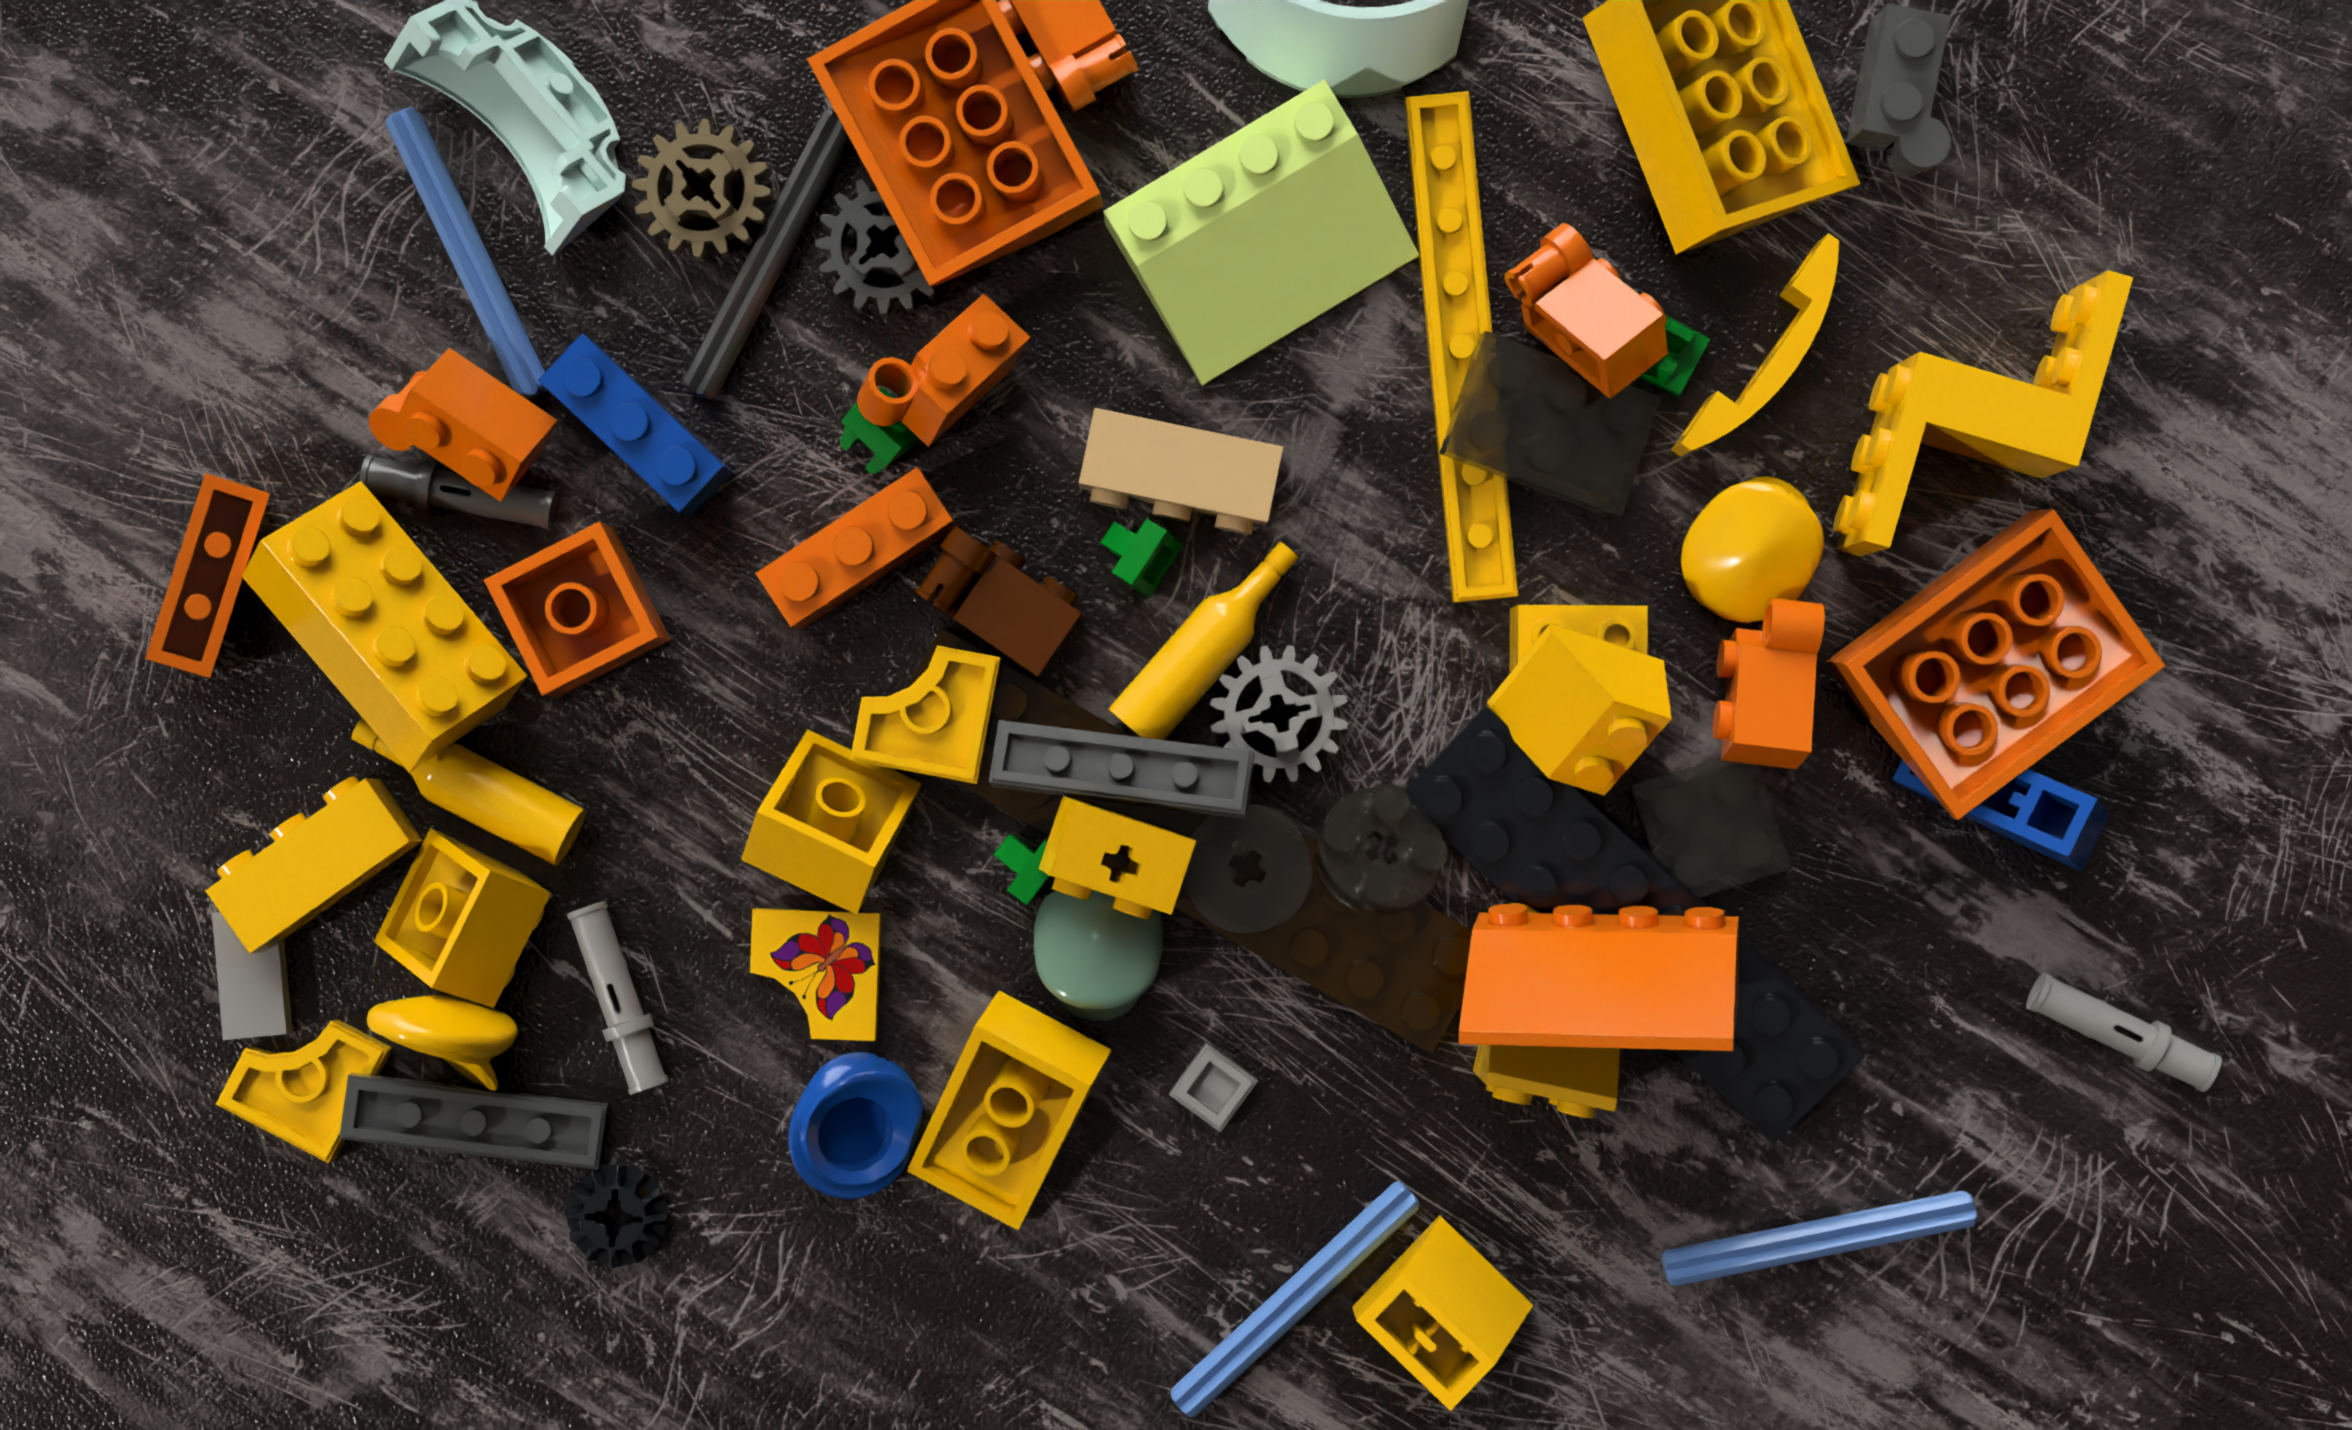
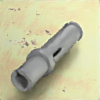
[567,901,669,1095]
[2026,973,2222,1092]

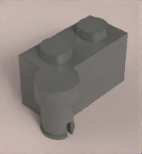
[1845,3,1951,177]

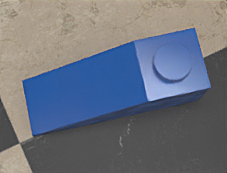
[1892,760,2110,871]

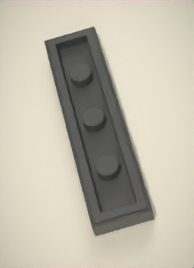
[989,720,1255,819]
[339,1072,608,1170]

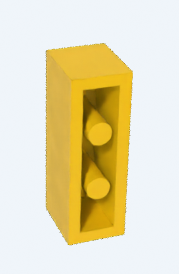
[205,776,424,954]

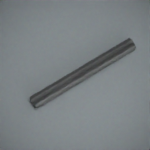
[683,110,850,400]

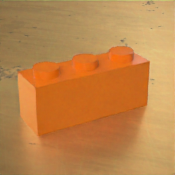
[755,467,958,630]
[145,473,270,678]

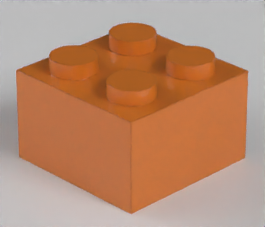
[484,521,671,697]

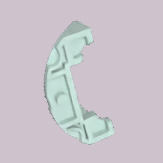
[384,0,626,257]
[1208,0,1469,98]

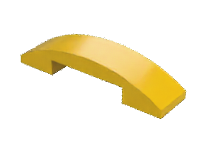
[1671,233,1839,457]

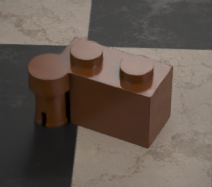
[914,526,1083,678]

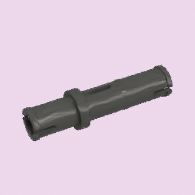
[359,454,559,530]

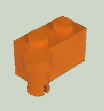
[997,0,1139,113]
[1504,223,1668,399]
[368,348,558,502]

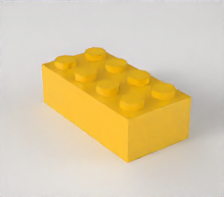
[242,481,528,773]

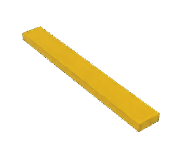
[1404,91,1518,603]

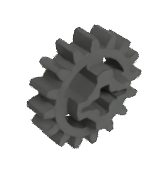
[815,179,937,318]

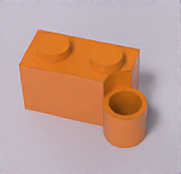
[857,293,1031,447]
[1712,597,1825,770]

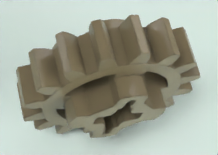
[632,119,774,262]

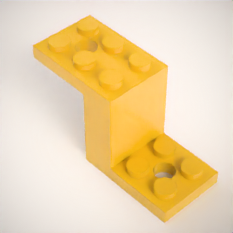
[1833,270,2133,557]

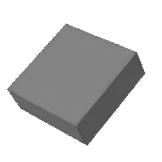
[1169,1041,1258,1132]

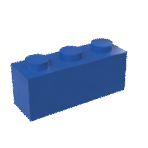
[538,333,734,519]

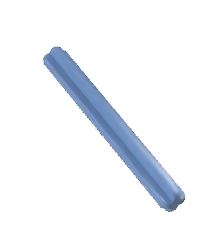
[386,107,548,400]
[1171,1181,1420,1417]
[1662,1191,1977,1286]

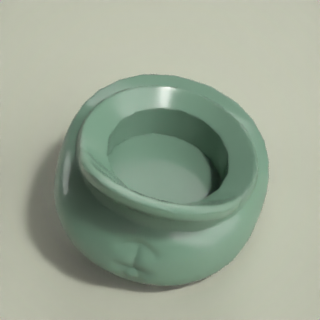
[1034,889,1164,1021]

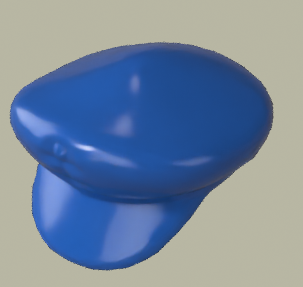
[788,1052,924,1200]

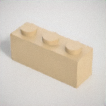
[1079,408,1283,535]

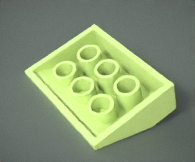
[1103,79,1420,387]

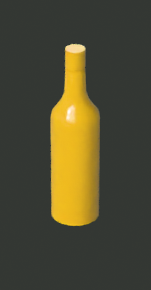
[1108,541,1299,740]
[351,718,586,866]

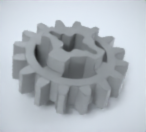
[1210,645,1348,783]

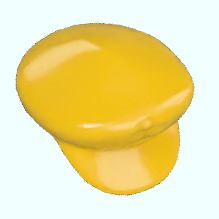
[1681,476,1824,623]
[367,995,518,1091]

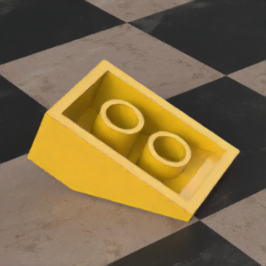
[906,990,1112,1231]

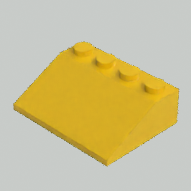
[1582,0,1860,254]

